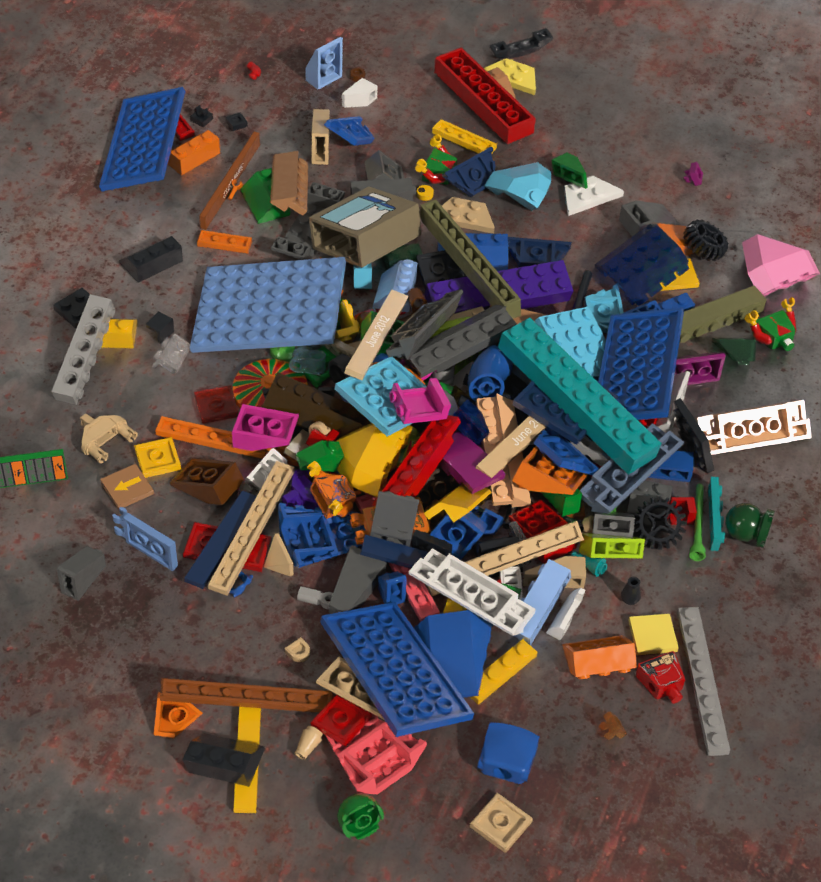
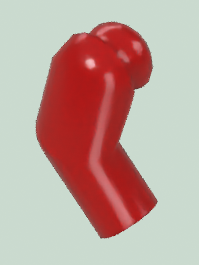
[247,61,261,80]

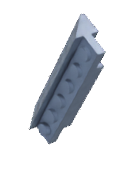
[580,423,684,514]

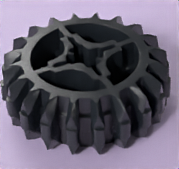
[683,219,729,261]
[634,496,687,550]

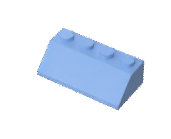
[373,259,418,312]

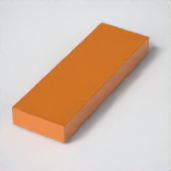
[197,230,252,254]

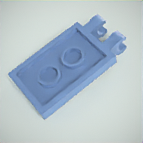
[112,507,178,571]

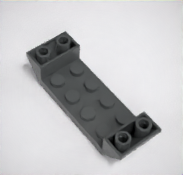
[271,182,345,260]

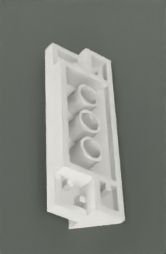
[409,548,536,636]

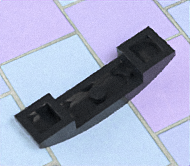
[490,28,553,58]

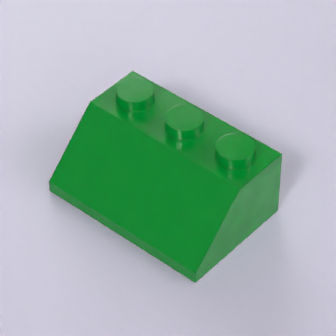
[240,168,290,224]

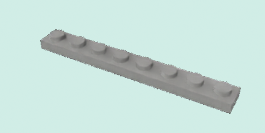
[677,607,730,756]

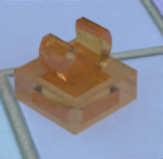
[598,711,627,740]

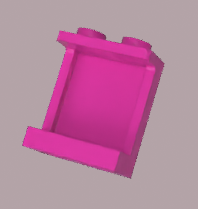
[389,378,451,424]

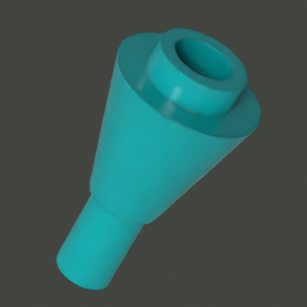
[571,551,607,577]

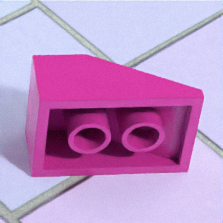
[232,404,299,451]

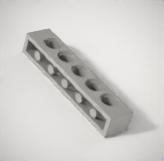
[51,294,115,405]

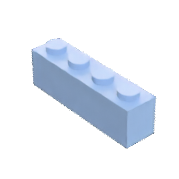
[514,559,571,645]

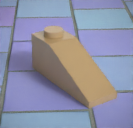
[523,556,586,589]

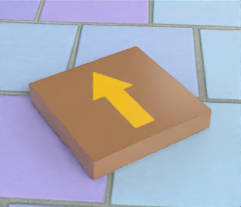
[100,464,154,510]

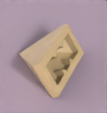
[264,533,293,576]

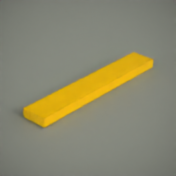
[234,707,261,813]

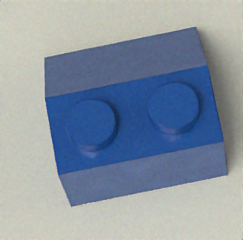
[430,511,487,560]

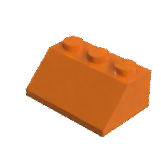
[168,130,220,176]
[563,635,637,679]

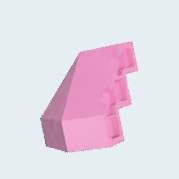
[742,234,820,297]

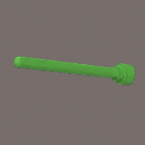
[689,483,706,561]

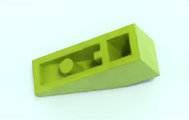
[579,533,645,558]

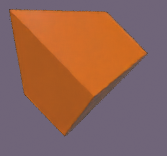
[154,692,203,738]

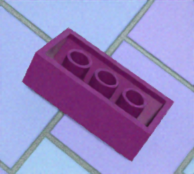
[675,352,726,385]

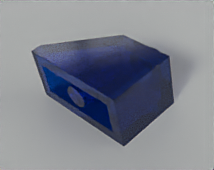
[452,399,490,445]

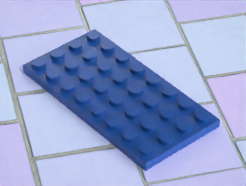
[99,87,185,191]
[598,307,684,420]
[320,602,474,737]

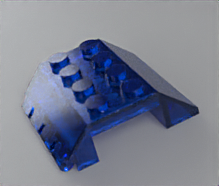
[594,224,689,307]

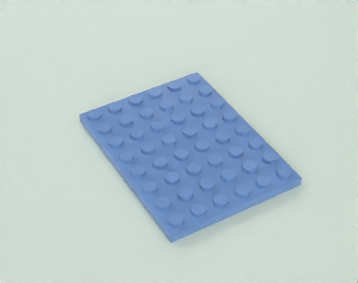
[190,257,346,353]

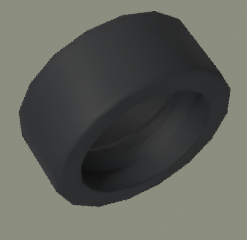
[328,354,351,384]

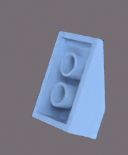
[306,37,343,90]

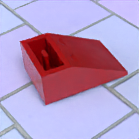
[509,500,577,564]

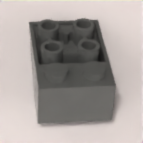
[619,201,680,242]
[370,491,419,547]

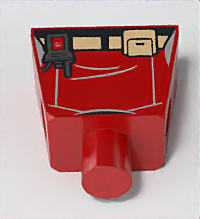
[636,651,685,704]

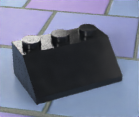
[119,236,183,283]
[183,733,265,787]

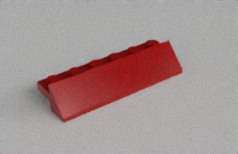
[372,415,461,506]

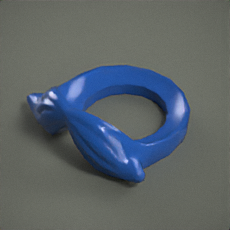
[229,572,253,597]

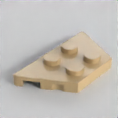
[442,197,495,234]

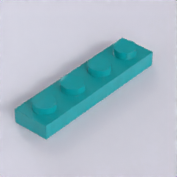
[708,477,725,551]

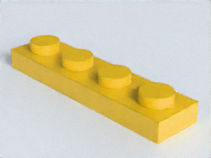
[432,119,497,154]
[470,639,538,705]

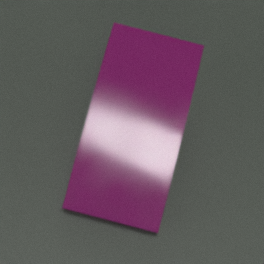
[439,432,505,494]

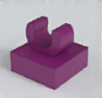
[684,162,703,186]

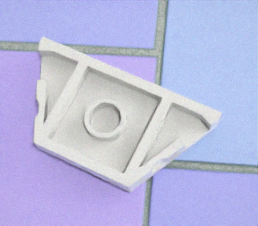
[564,176,624,216]

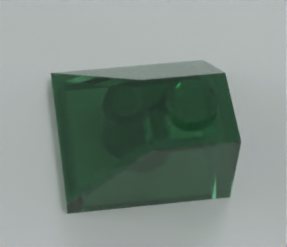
[712,338,756,365]

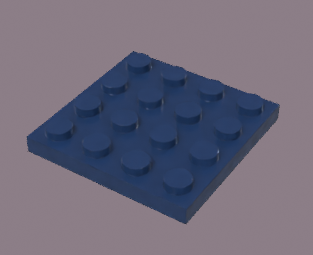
[512,381,618,445]

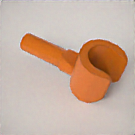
[228,179,243,200]

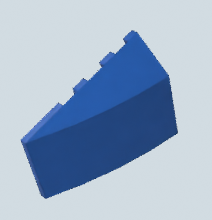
[278,503,365,568]
[414,610,493,698]

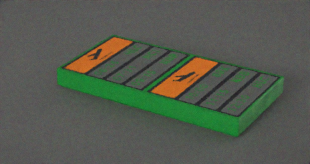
[0,449,68,488]

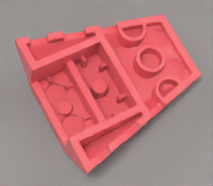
[325,713,427,794]

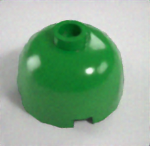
[337,793,384,839]

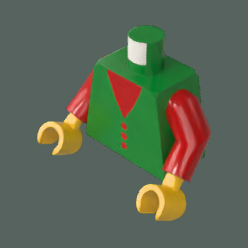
[415,134,457,185]
[744,297,796,351]

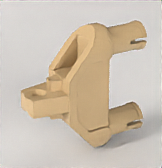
[80,414,138,464]

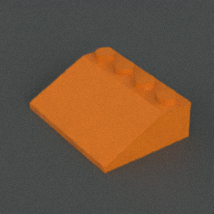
[512,446,588,495]

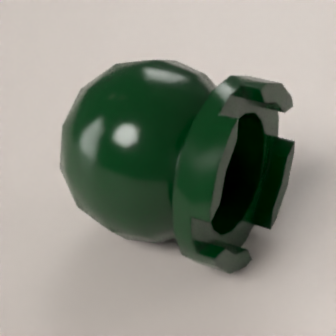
[725,503,775,548]

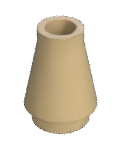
[294,726,323,760]

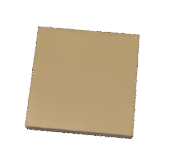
[470,793,533,853]

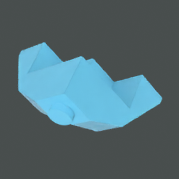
[484,162,551,211]

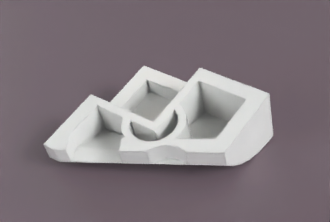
[245,448,288,491]
[546,588,585,641]

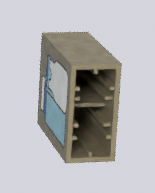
[309,186,421,268]

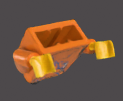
[307,461,361,519]

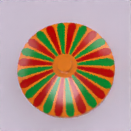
[233,359,308,409]

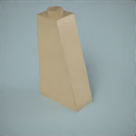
[312,109,330,165]

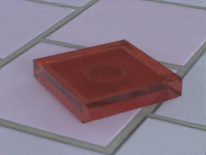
[194,385,239,424]

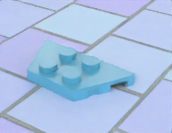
[584,285,623,333]

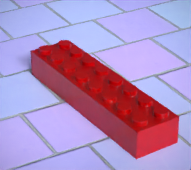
[434,47,536,144]

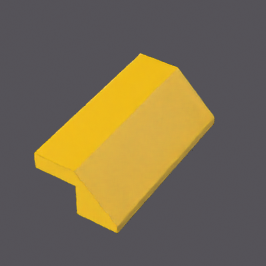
[424,484,492,522]

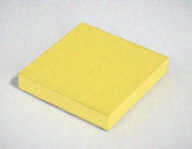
[629,614,678,655]

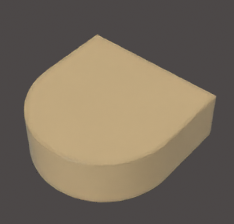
[284,637,310,662]

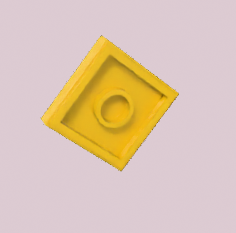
[134,437,181,478]

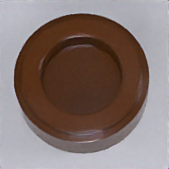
[350,67,366,82]

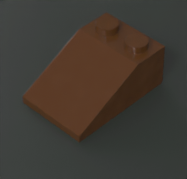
[170,458,244,505]

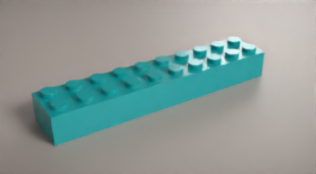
[498,318,662,475]

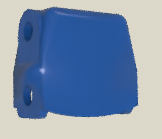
[478,723,540,784]

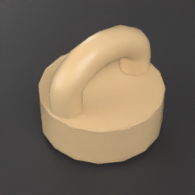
[309,421,331,436]
[581,516,594,533]

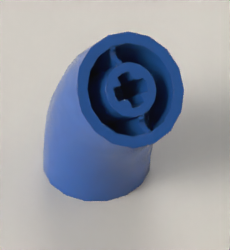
[468,346,513,401]

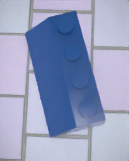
[437,233,508,271]

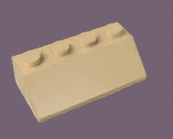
[316,656,384,719]

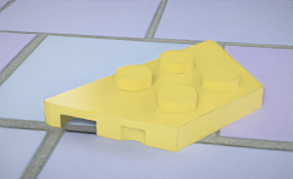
[484,58,536,95]

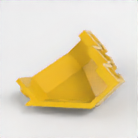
[336,423,413,497]

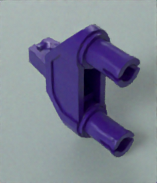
[282,469,320,510]

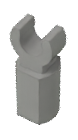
[297,586,333,609]

